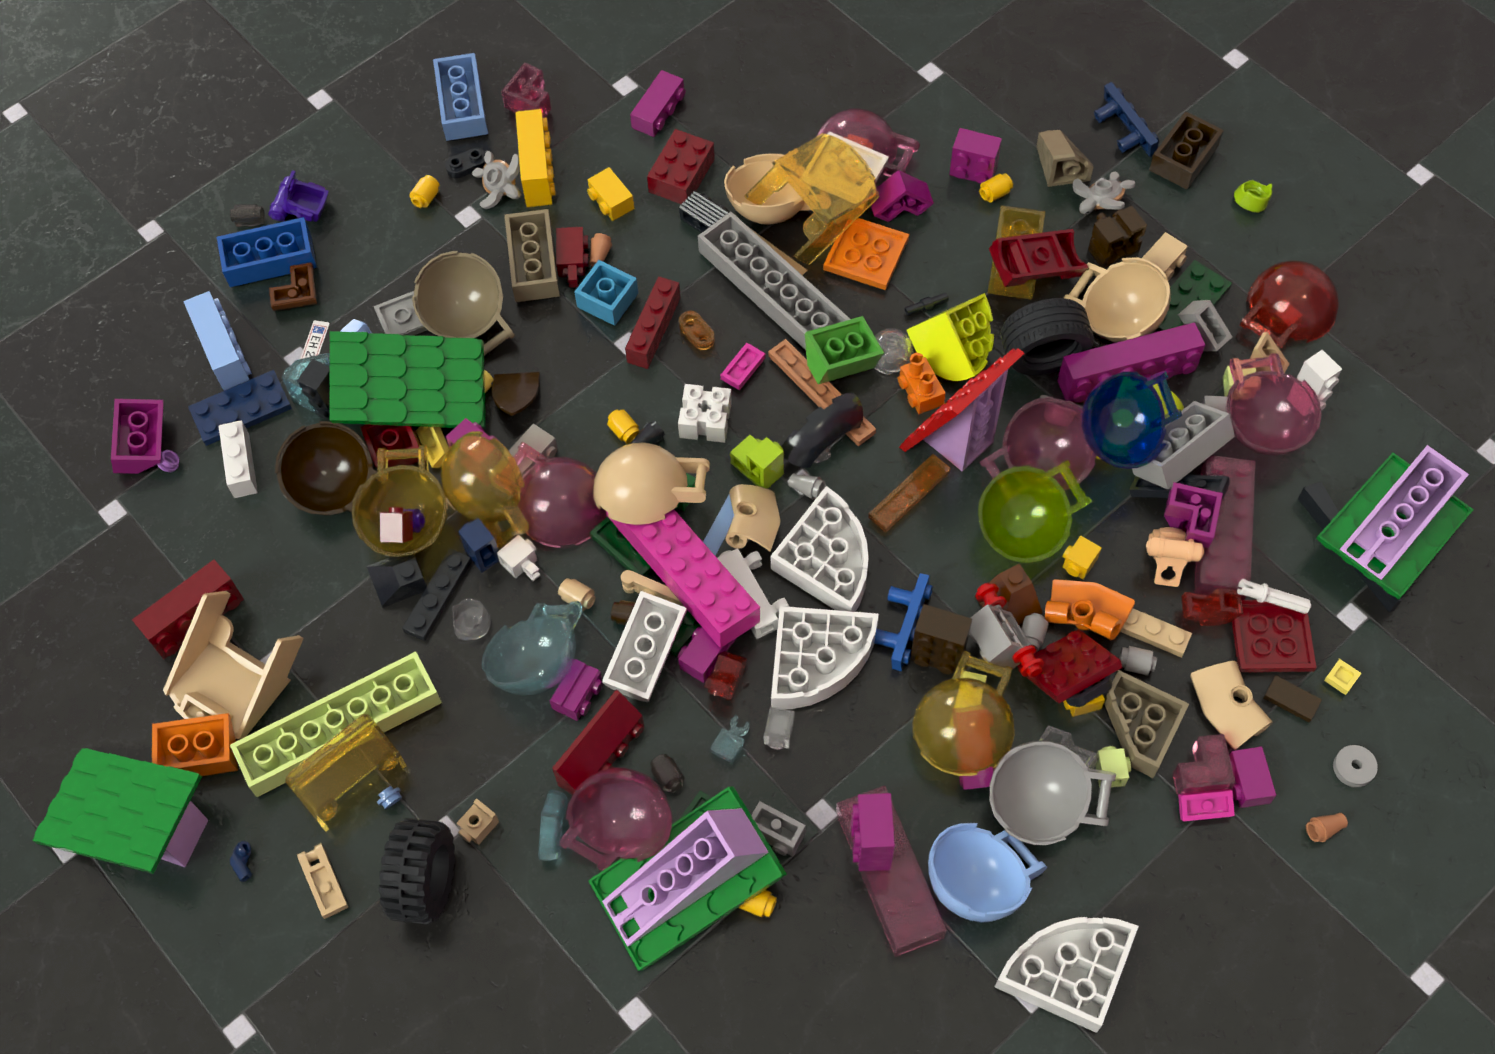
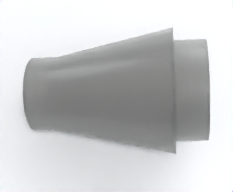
[789,473,825,499]

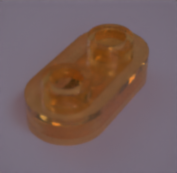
[679,311,715,350]

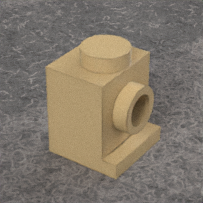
[456,798,499,845]

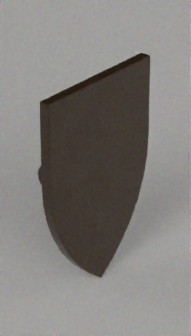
[492,372,540,416]

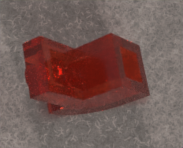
[1181,588,1243,626]
[705,651,747,700]

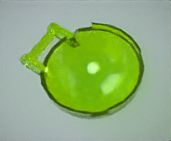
[978,460,1092,563]

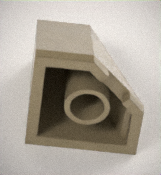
[1036,130,1093,187]

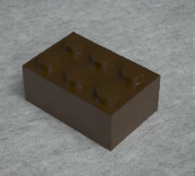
[1149,111,1224,190]
[910,604,973,675]

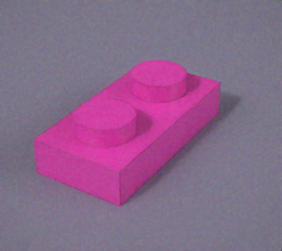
[721,343,765,390]
[1178,789,1235,821]

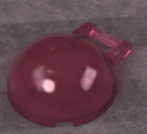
[813,109,920,177]
[1225,353,1322,455]
[979,397,1099,502]
[493,442,606,548]
[559,768,672,871]

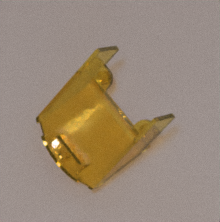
[744,133,879,265]

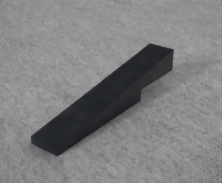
[1298,481,1402,612]

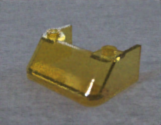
[285,714,407,832]

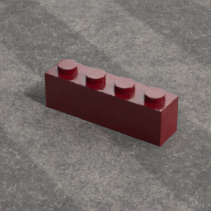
[625,276,681,369]

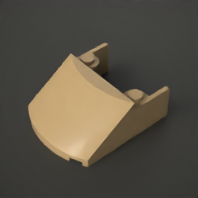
[163,591,303,739]

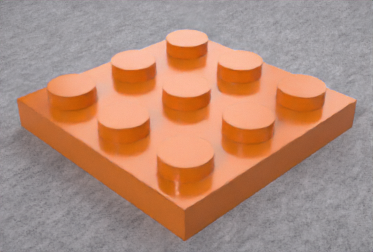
[823,216,909,290]

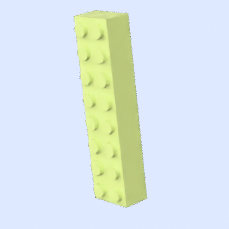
[230,652,442,797]

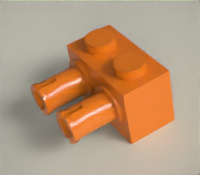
[898,353,946,414]

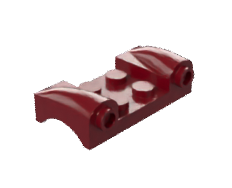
[989,229,1089,287]

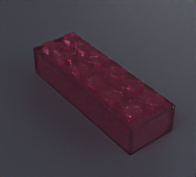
[1194,455,1255,600]
[836,785,947,957]

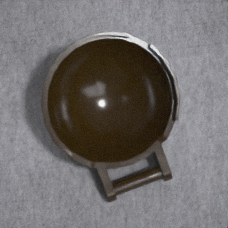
[275,421,396,524]

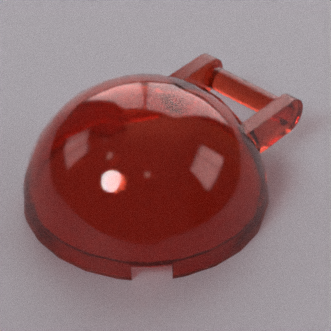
[1240,260,1339,350]

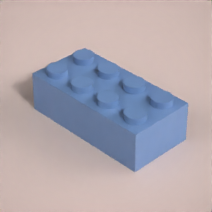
[433,53,488,141]

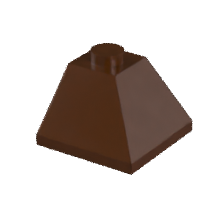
[976,564,1043,626]

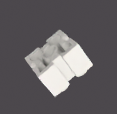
[678,384,732,443]

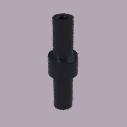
[904,293,949,316]

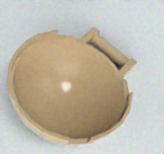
[724,154,831,224]
[1064,258,1171,343]
[594,443,710,525]

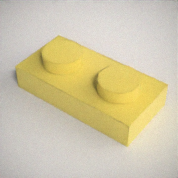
[416,427,452,468]

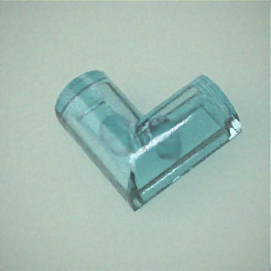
[538,789,568,861]

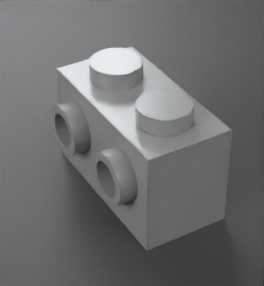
[751,801,806,857]

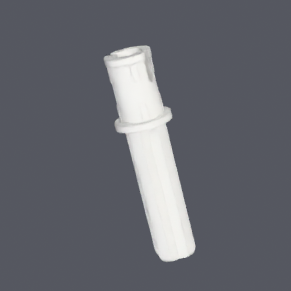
[1237,579,1311,614]

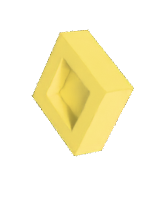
[1324,659,1361,695]

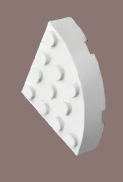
[771,486,869,612]
[771,606,879,710]
[995,917,1138,1033]

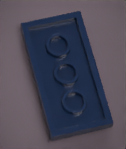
[188,370,292,446]

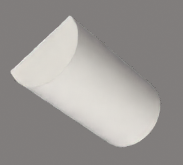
[602,591,687,702]

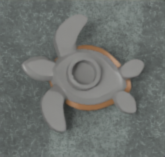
[472,151,521,209]
[1073,172,1135,214]

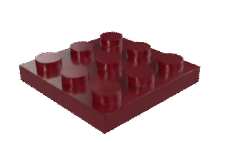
[1229,600,1317,672]
[1017,629,1122,703]

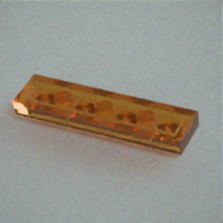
[868,454,951,532]

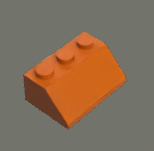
[152,713,238,776]

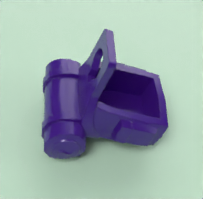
[268,170,329,222]

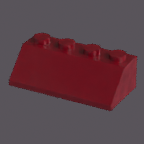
[552,689,644,802]

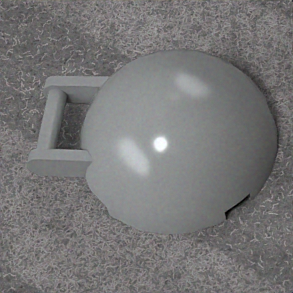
[990,741,1116,845]

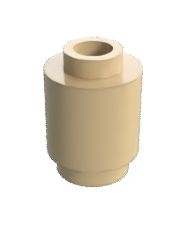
[558,578,595,611]

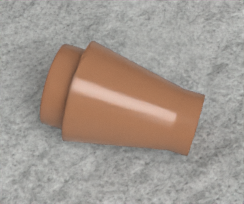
[589,233,612,267]
[1306,813,1348,842]

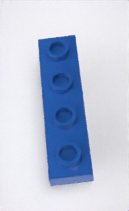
[874,573,933,672]

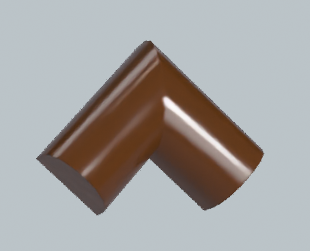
[269,262,317,311]

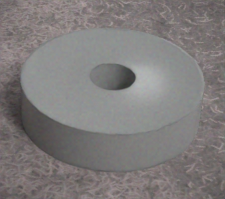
[1333,745,1378,787]

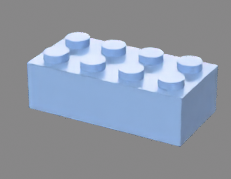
[183,291,252,391]

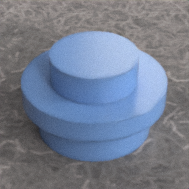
[377,786,402,809]

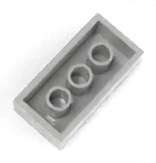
[1128,401,1235,489]

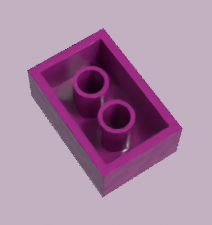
[851,793,895,871]

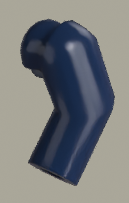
[230,841,252,882]

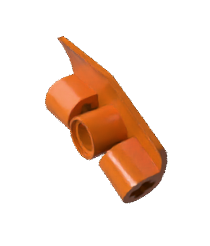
[1045,579,1135,640]

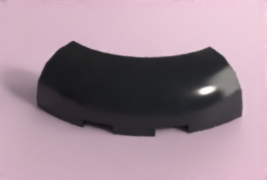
[781,392,863,468]

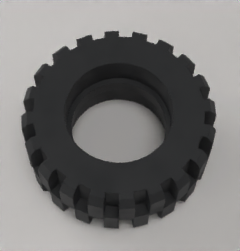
[379,818,455,924]

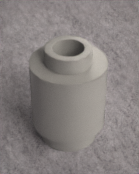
[1021,613,1049,652]
[1119,646,1157,675]

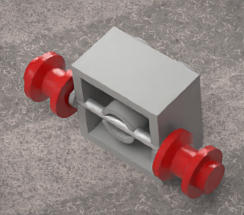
[969,583,1045,678]

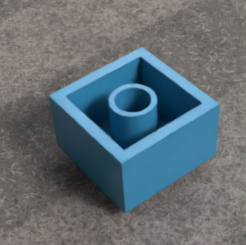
[574,260,639,326]

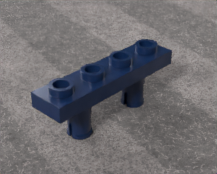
[1094,82,1159,157]

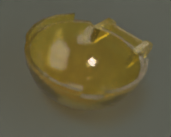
[441,431,529,548]
[352,445,448,557]
[912,651,1015,776]

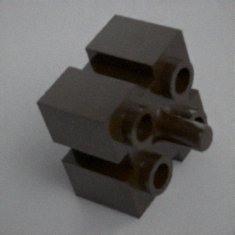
[1088,206,1147,268]

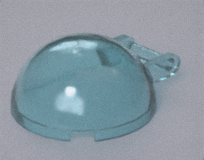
[482,601,583,696]

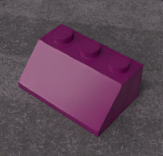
[111,399,164,474]

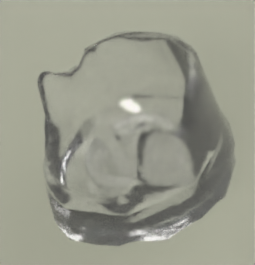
[452,599,491,640]

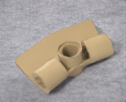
[726,484,780,551]
[1190,661,1273,750]

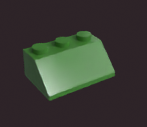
[805,316,884,384]

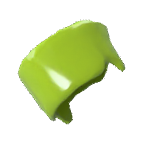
[1234,180,1272,213]

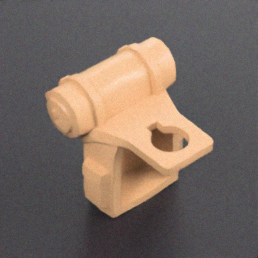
[1146,527,1204,587]

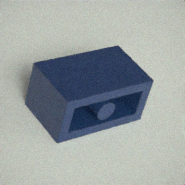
[458,518,499,573]

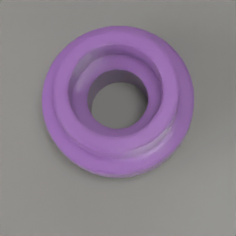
[157,450,179,472]

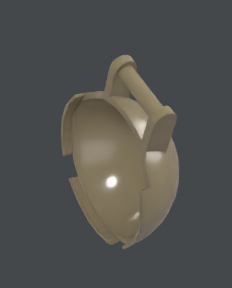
[412,251,516,356]

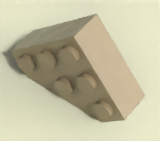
[1104,670,1189,778]

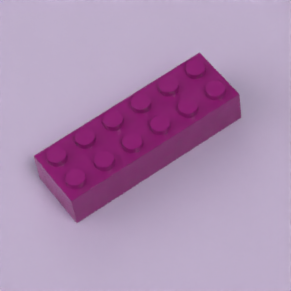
[1058,322,1205,403]

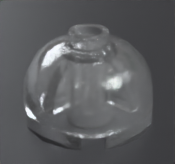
[875,328,914,375]

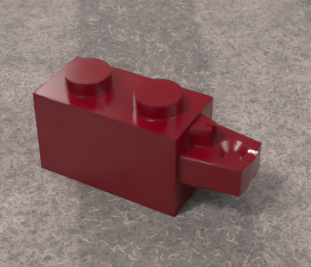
[556,227,589,288]

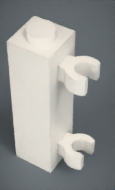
[717,548,789,639]

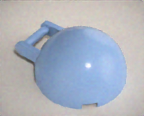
[928,823,1047,922]

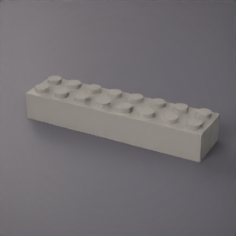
[698,212,850,350]

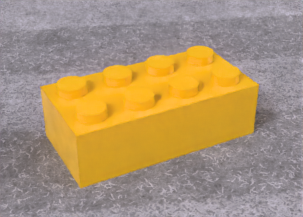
[516,109,556,207]

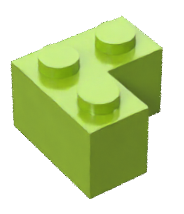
[730,435,784,489]

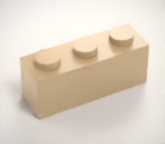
[1142,232,1188,281]

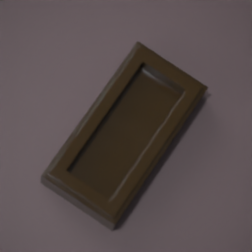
[1263,675,1322,723]

